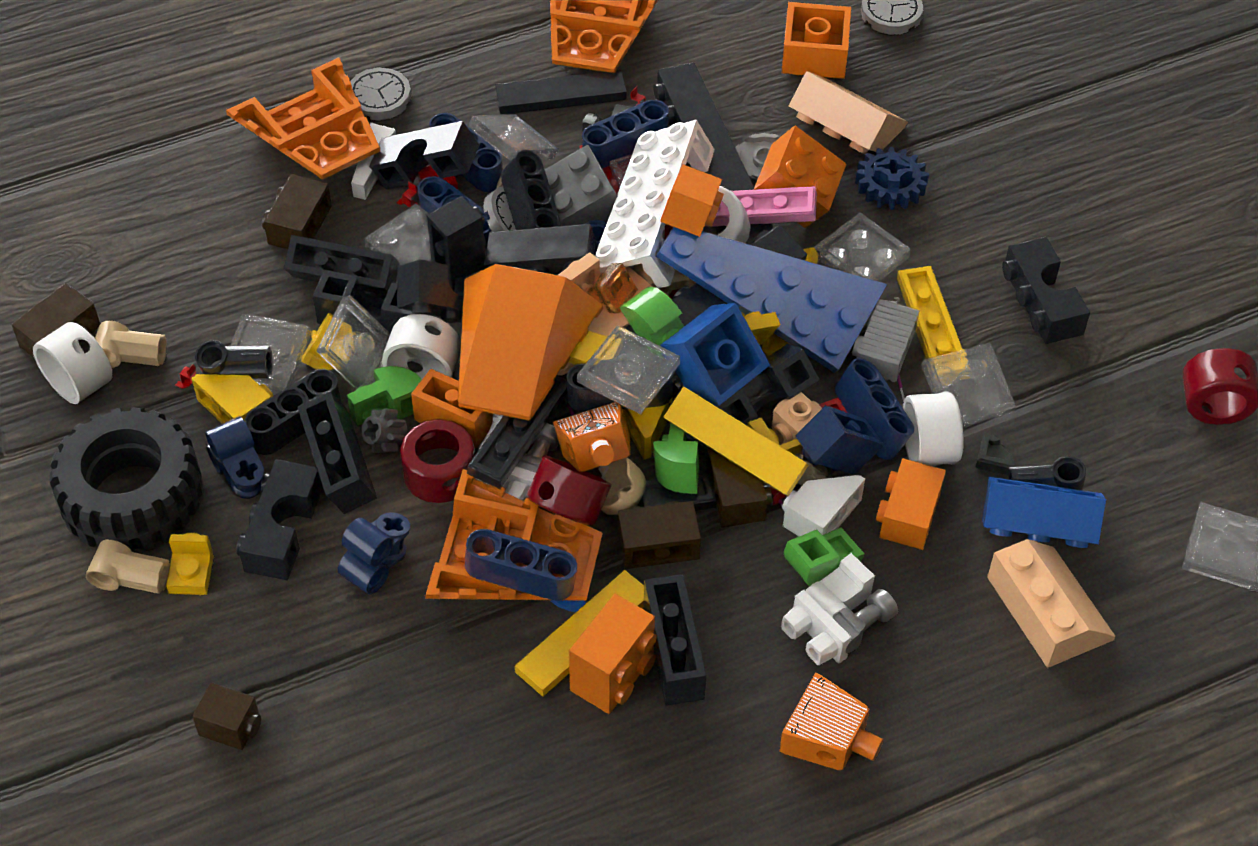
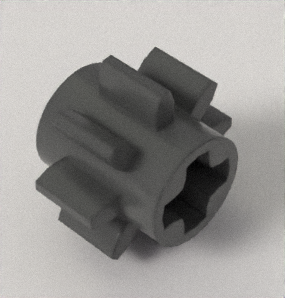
[362,409,408,453]

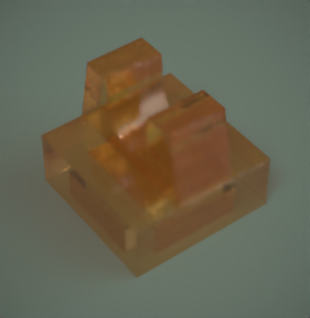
[587,263,638,313]

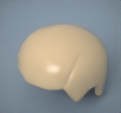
[601,458,646,515]

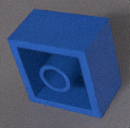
[661,303,770,406]

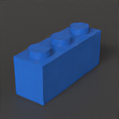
[982,477,1106,548]

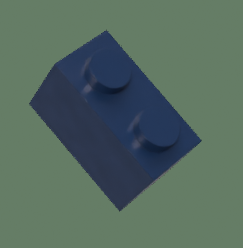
[795,405,884,474]

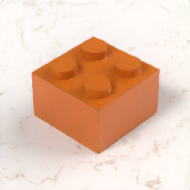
[781,2,851,79]
[753,125,846,228]
[569,593,657,714]

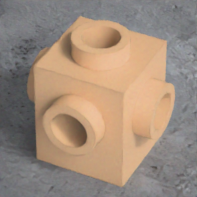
[772,392,822,454]

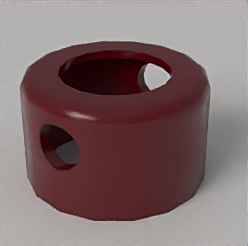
[1183,348,1258,425]
[400,419,475,503]
[527,455,612,526]

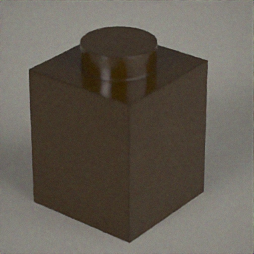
[192,683,261,750]

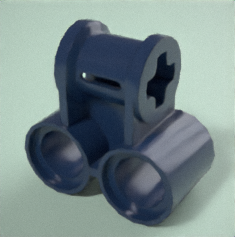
[205,416,264,499]
[338,513,410,595]

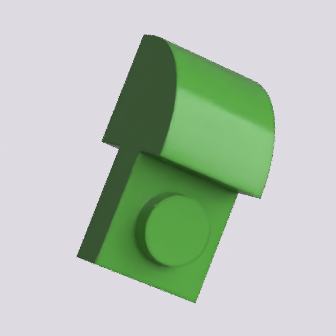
[619,287,684,364]
[347,366,422,426]
[653,423,699,494]
[784,528,864,587]

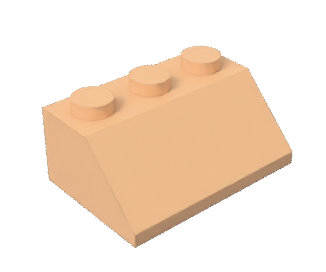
[789,71,908,154]
[987,539,1115,668]

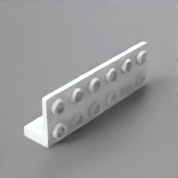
[595,120,715,288]

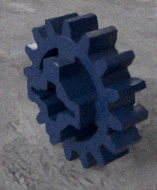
[855,147,929,210]

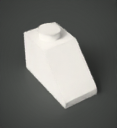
[782,475,865,536]

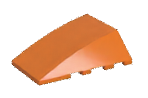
[550,0,658,73]
[226,57,380,180]
[458,264,603,421]
[425,469,603,601]

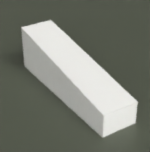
[351,123,396,200]

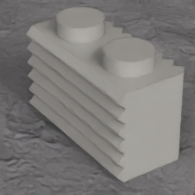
[852,299,920,382]

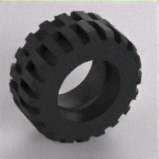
[49,407,203,552]

